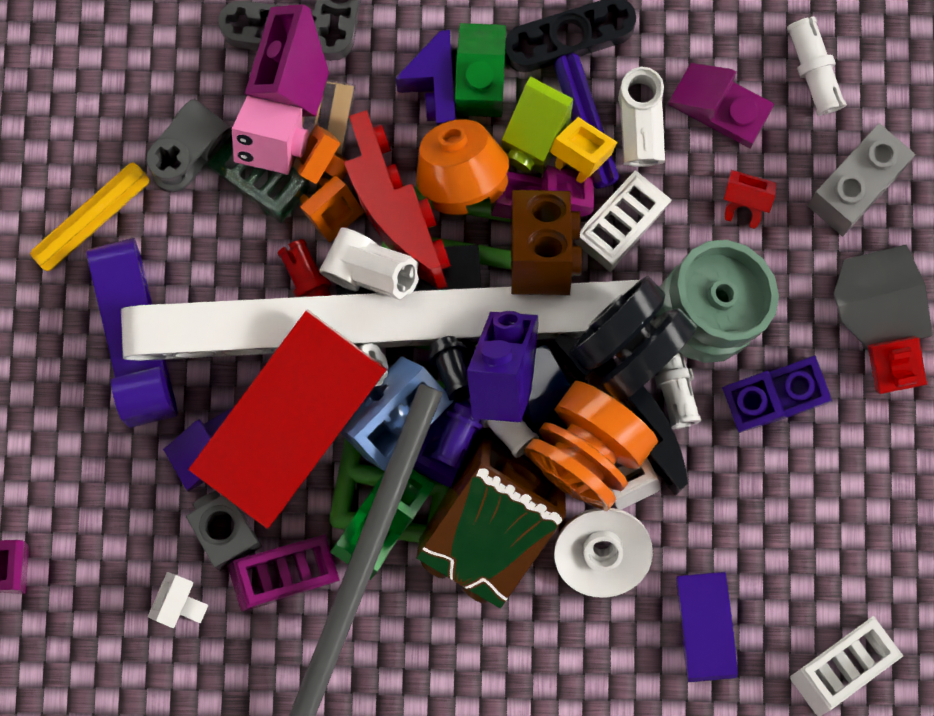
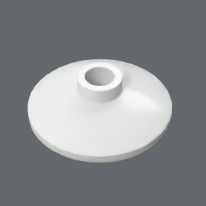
[554,508,653,598]

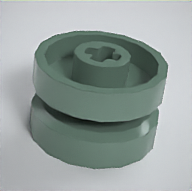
[656,240,779,363]

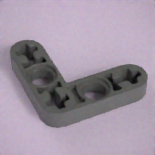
[219,0,361,61]

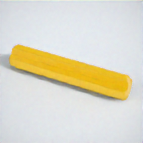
[30,162,150,272]

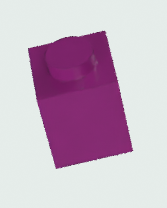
[245,4,329,117]

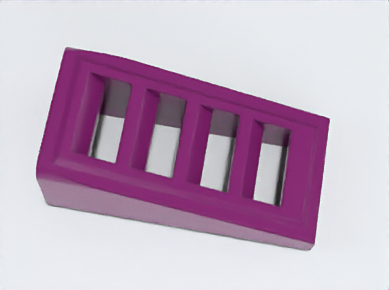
[228,534,340,612]

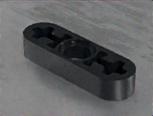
[505,0,636,72]

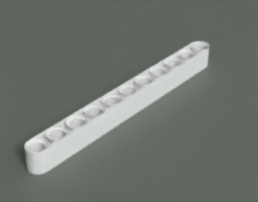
[121,280,653,361]

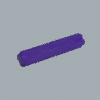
[554,53,619,189]

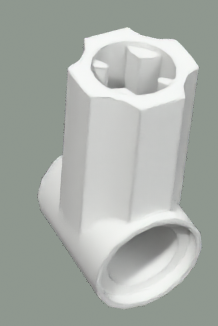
[618,67,665,167]
[319,228,419,300]

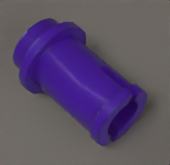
[431,402,483,469]

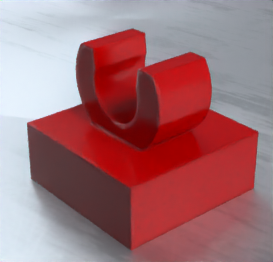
[723,170,777,229]
[867,336,927,394]

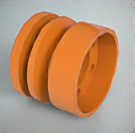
[524,381,658,512]

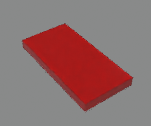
[188,310,387,529]

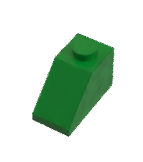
[455,23,506,118]

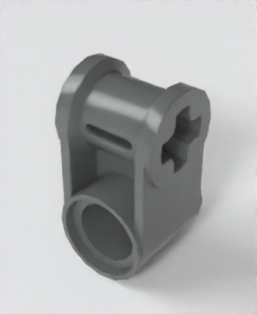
[147,99,232,192]

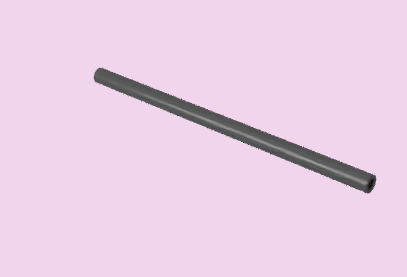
[289,383,443,716]

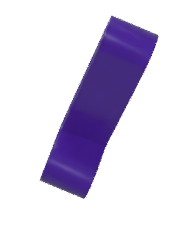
[87,238,178,428]

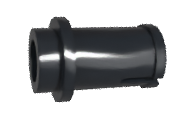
[428,336,470,402]

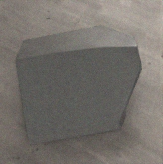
[833,245,933,351]

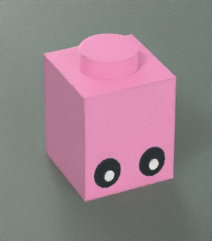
[232,96,309,175]

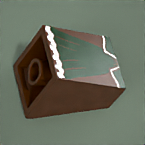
[416,431,566,609]

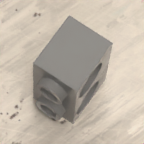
[807,123,916,237]

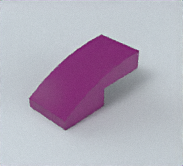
[491,165,594,219]

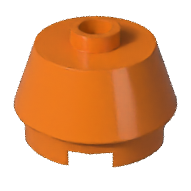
[416,119,509,215]

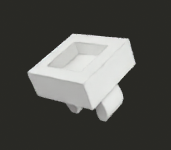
[147,572,208,628]

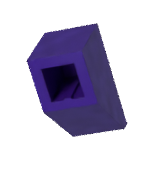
[467,311,539,423]

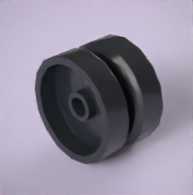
[569,276,697,402]

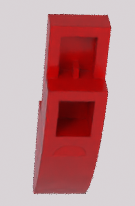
[344,110,451,290]

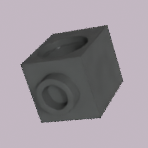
[186,491,262,571]

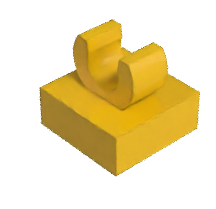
[549,117,617,184]

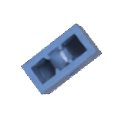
[340,356,453,471]

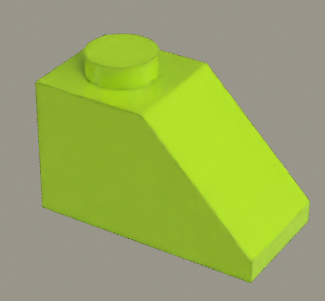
[502,76,573,174]

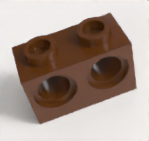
[511,190,582,295]

